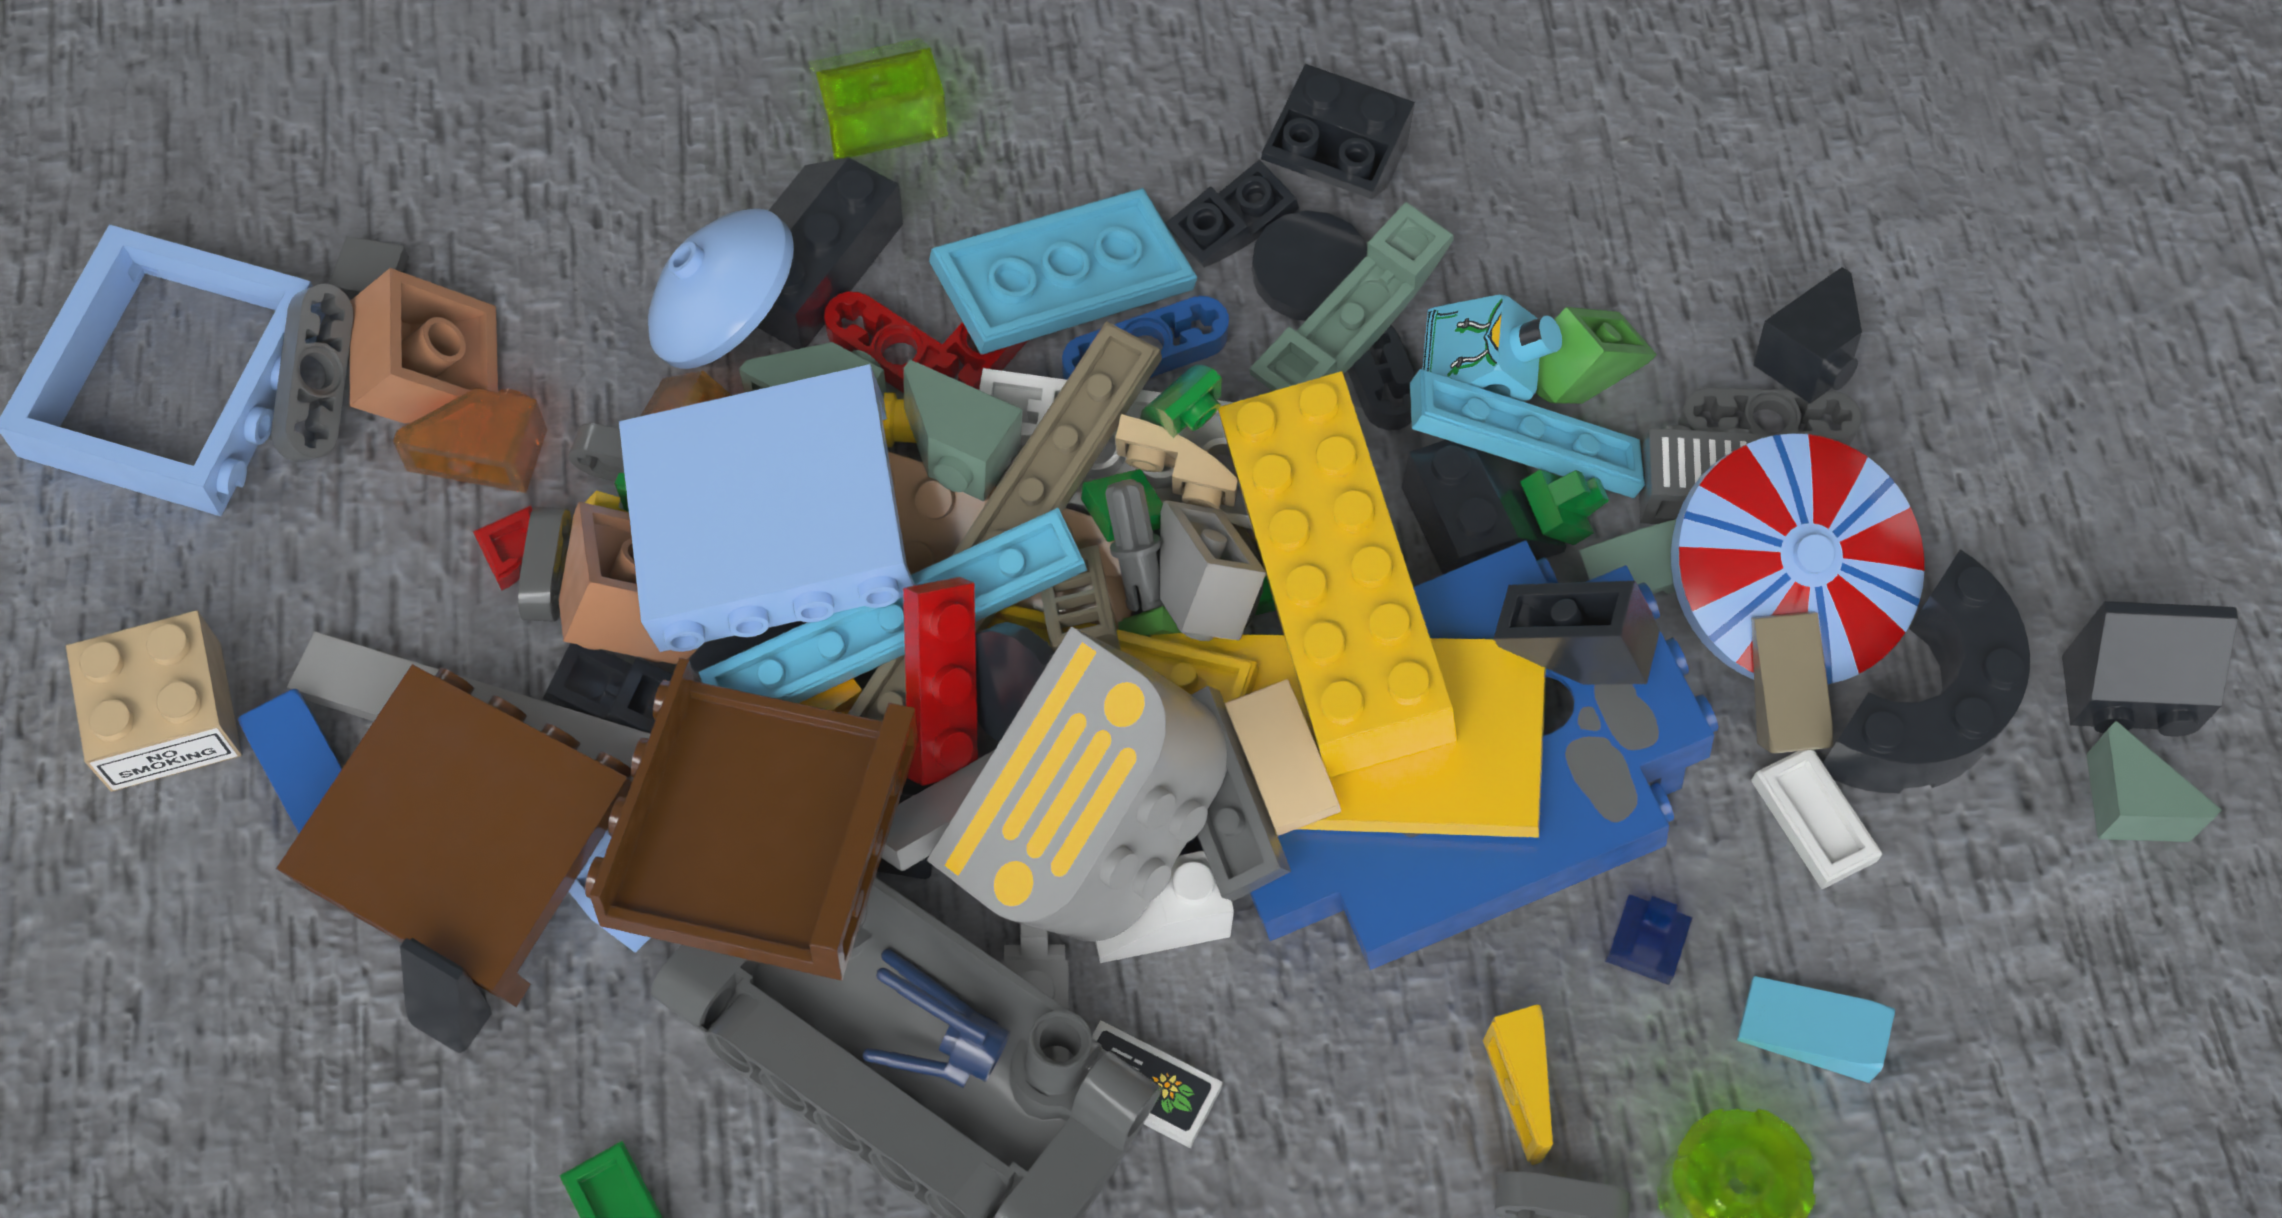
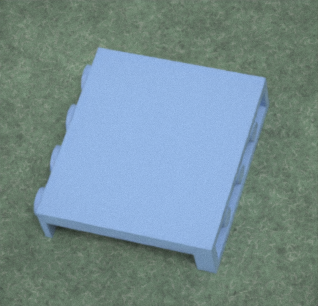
[619,364,915,652]

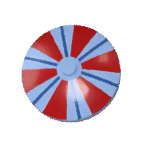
[1671,433,1925,685]

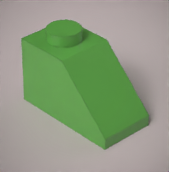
[1536,307,1657,404]

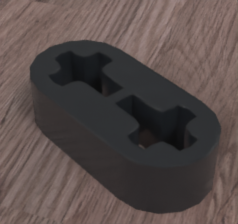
[1347,325,1415,431]

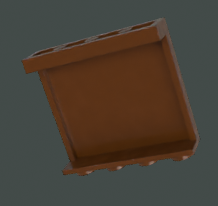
[585,657,918,981]
[276,664,632,1007]

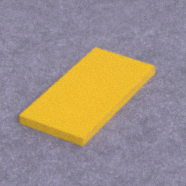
[1151,633,1546,838]

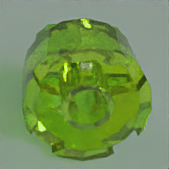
[1657,1108,1816,1218]

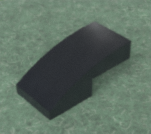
[542,643,673,734]

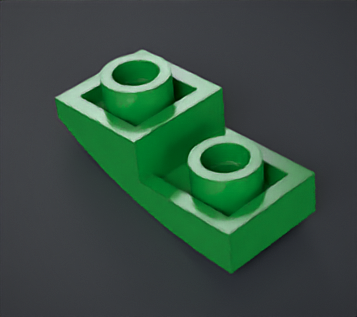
[1140,365,1222,438]

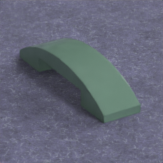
[1249,202,1454,391]

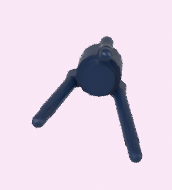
[863,949,1011,1088]

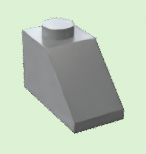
[1160,500,1266,641]

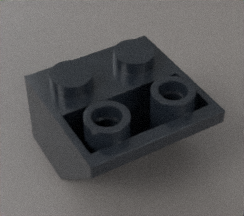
[1261,63,1415,199]

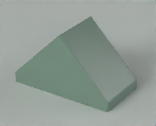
[2086,721,2222,842]

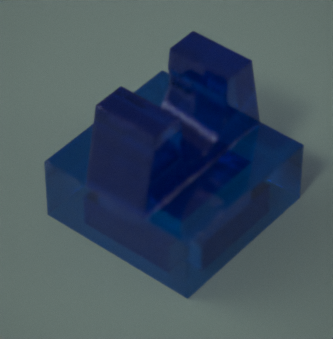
[1605,894,1693,985]

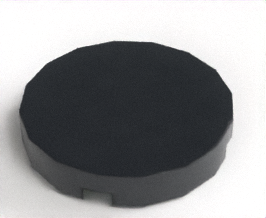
[1252,210,1367,321]
[975,622,1055,743]

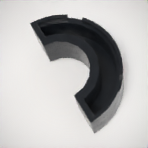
[1823,549,2030,794]

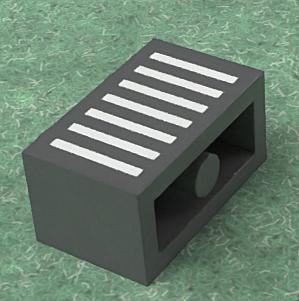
[1639,425,1774,524]

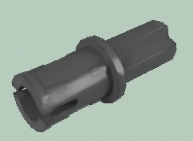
[1105,479,1163,611]

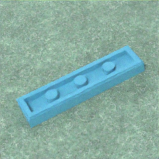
[1410,369,1645,498]

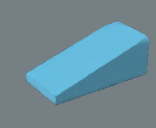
[1736,976,1895,1083]

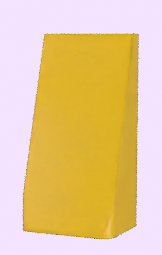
[1483,1004,1553,1165]

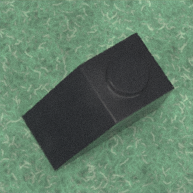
[1753,267,1862,404]
[1493,581,1660,685]

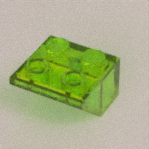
[808,38,948,160]

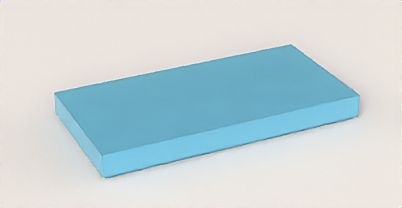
[929,188,1197,354]

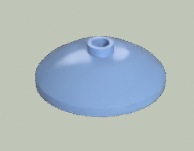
[648,209,794,369]

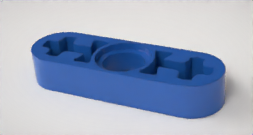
[1062,296,1229,380]

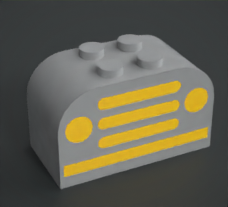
[927,626,1227,941]

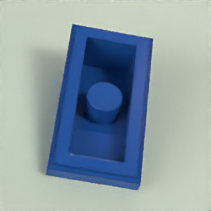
[238,689,342,833]

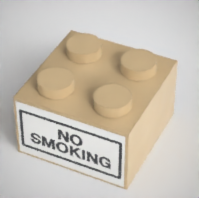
[66,610,242,792]

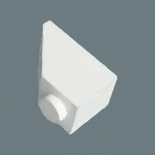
[1095,851,1234,963]

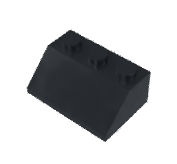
[757,157,903,349]

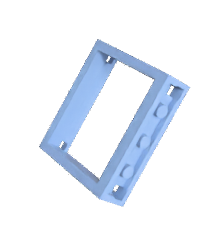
[0,224,326,516]

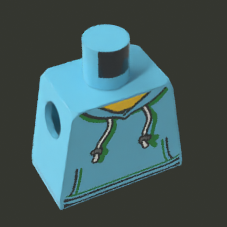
[1422,294,1562,402]

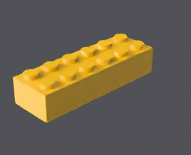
[1218,371,1457,778]

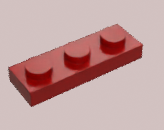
[903,577,978,786]

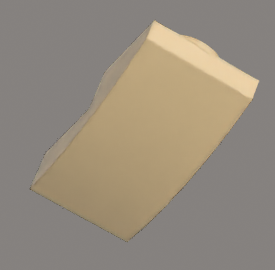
[1115,414,1238,509]
[1225,679,1341,836]

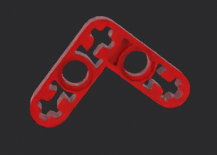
[824,291,1029,393]

